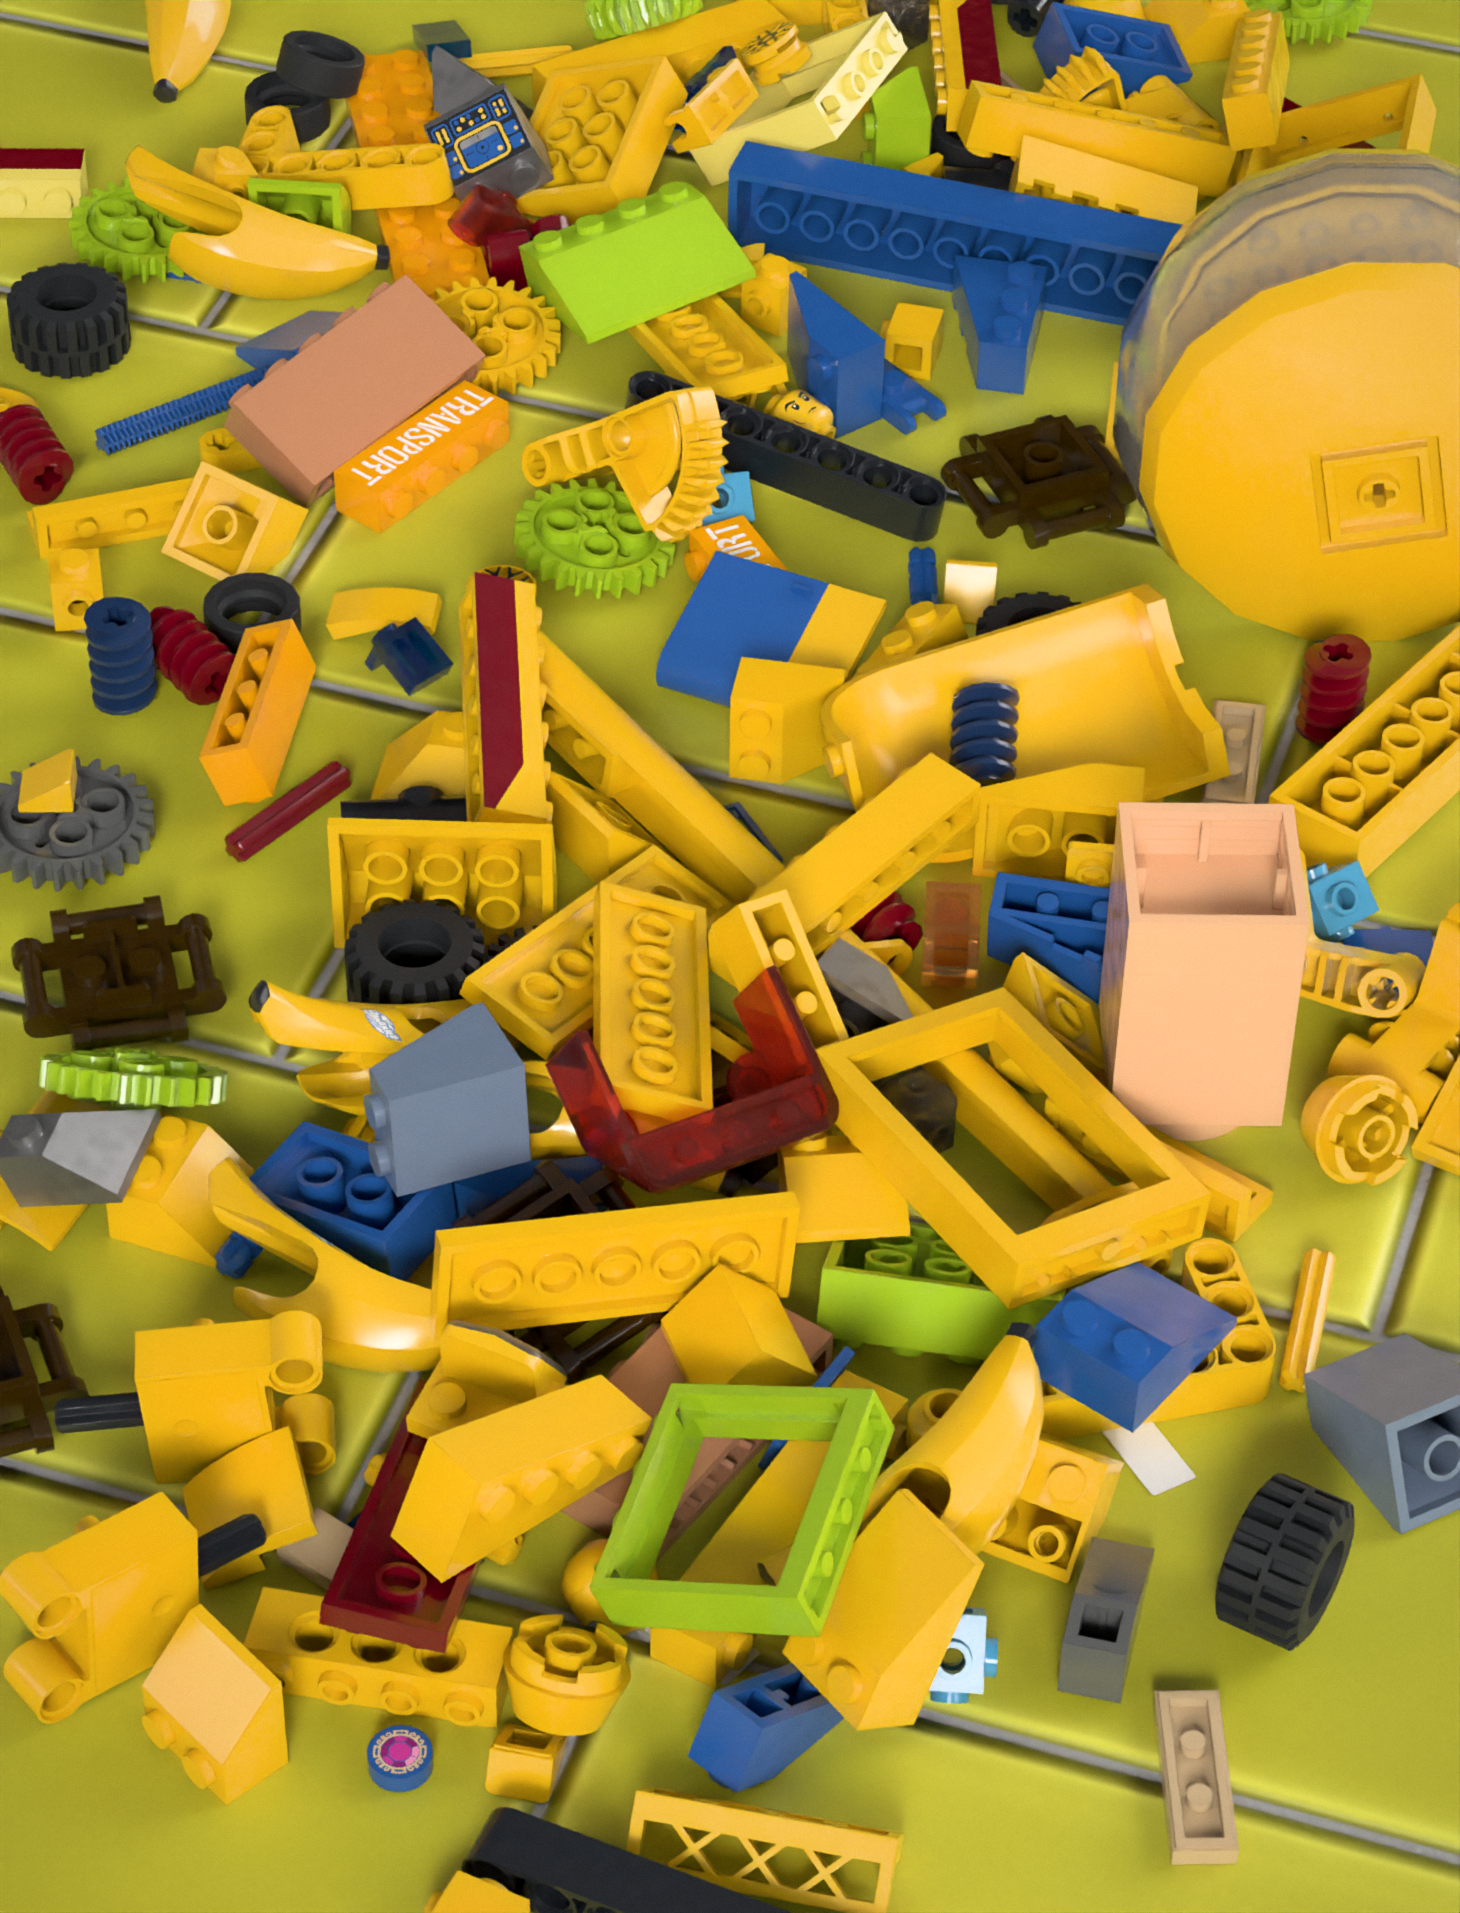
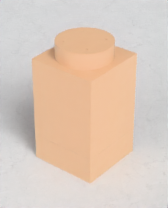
[1099,802,1310,1141]

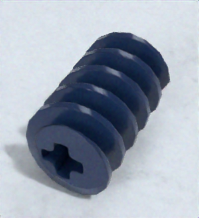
[84,596,158,715]
[949,683,1020,787]

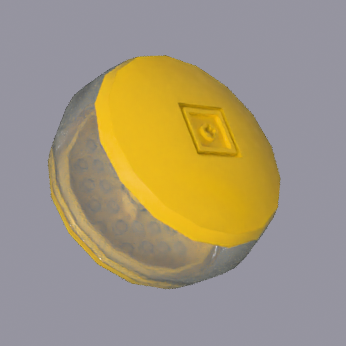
[1112,148,1460,641]

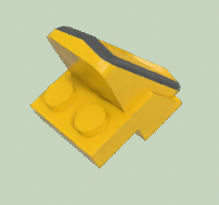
[406,1320,568,1439]

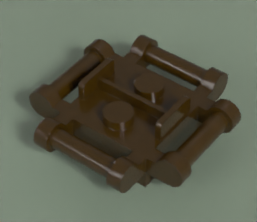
[940,415,1141,549]
[11,895,227,1051]
[451,1158,669,1385]
[0,1285,90,1458]

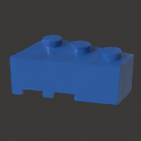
[952,255,1047,395]
[987,872,1110,1004]

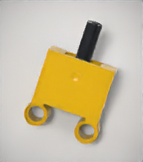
[54,1310,336,1484]
[0,1491,267,1724]

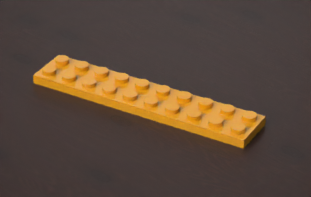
[344,49,490,300]

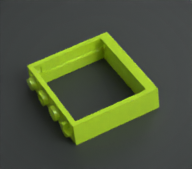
[589,1383,895,1637]

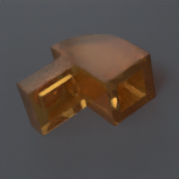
[921,881,982,989]

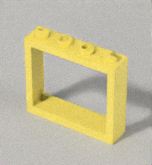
[689,11,908,187]

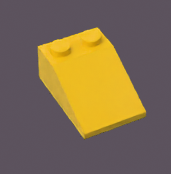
[972,763,1146,882]
[782,1489,985,1730]

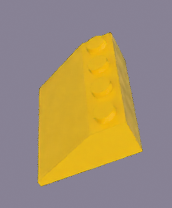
[499,55,688,225]
[327,817,558,952]

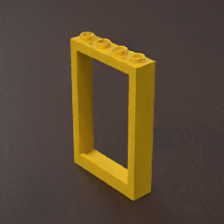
[1236,74,1437,184]
[808,987,1212,1310]

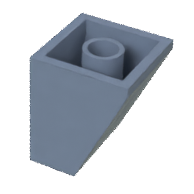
[364,1002,531,1197]
[1304,1333,1460,1534]

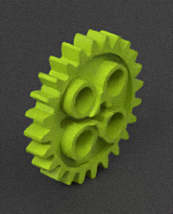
[1244,0,1372,45]
[69,177,208,283]
[513,478,676,599]
[38,1048,228,1110]

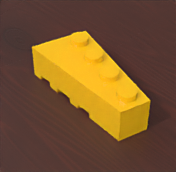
[1009,134,1198,225]
[391,1374,652,1583]

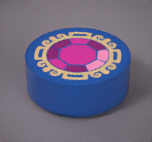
[367,1725,433,1792]

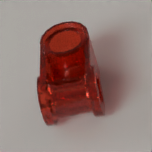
[447,184,534,247]

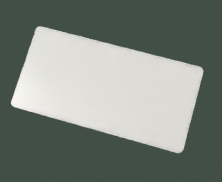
[1101,1422,1196,1496]

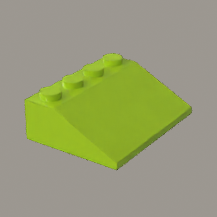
[519,181,756,344]
[816,1222,1069,1365]

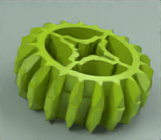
[584,0,703,41]

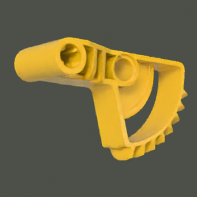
[1034,46,1220,130]
[521,386,729,543]
[1300,850,1426,1018]
[1328,901,1460,1125]

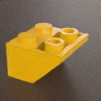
[981,1432,1124,1584]

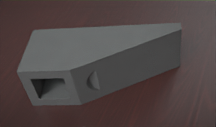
[1057,1537,1154,1704]

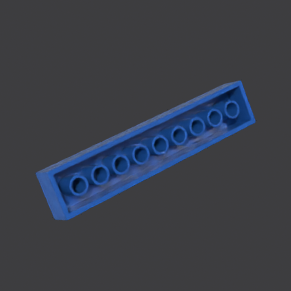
[728,141,1182,327]

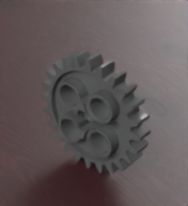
[0,756,155,892]

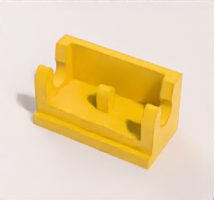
[664,57,760,154]

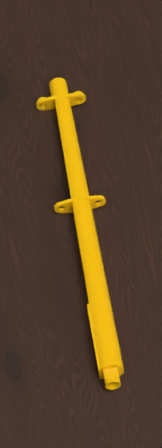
[537,630,1173,1276]

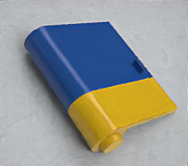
[656,551,887,707]

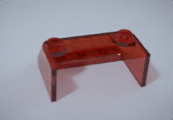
[545,965,839,1194]

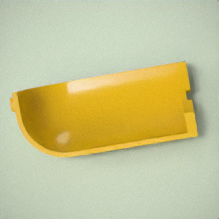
[820,583,1231,863]

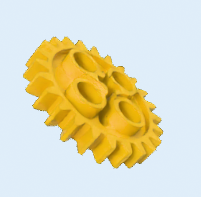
[430,277,561,396]

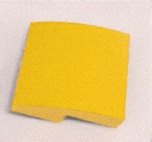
[182,1425,318,1590]

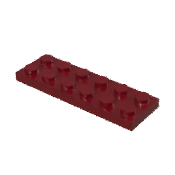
[319,1379,483,1654]

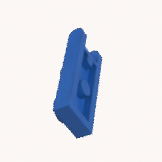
[882,358,946,435]

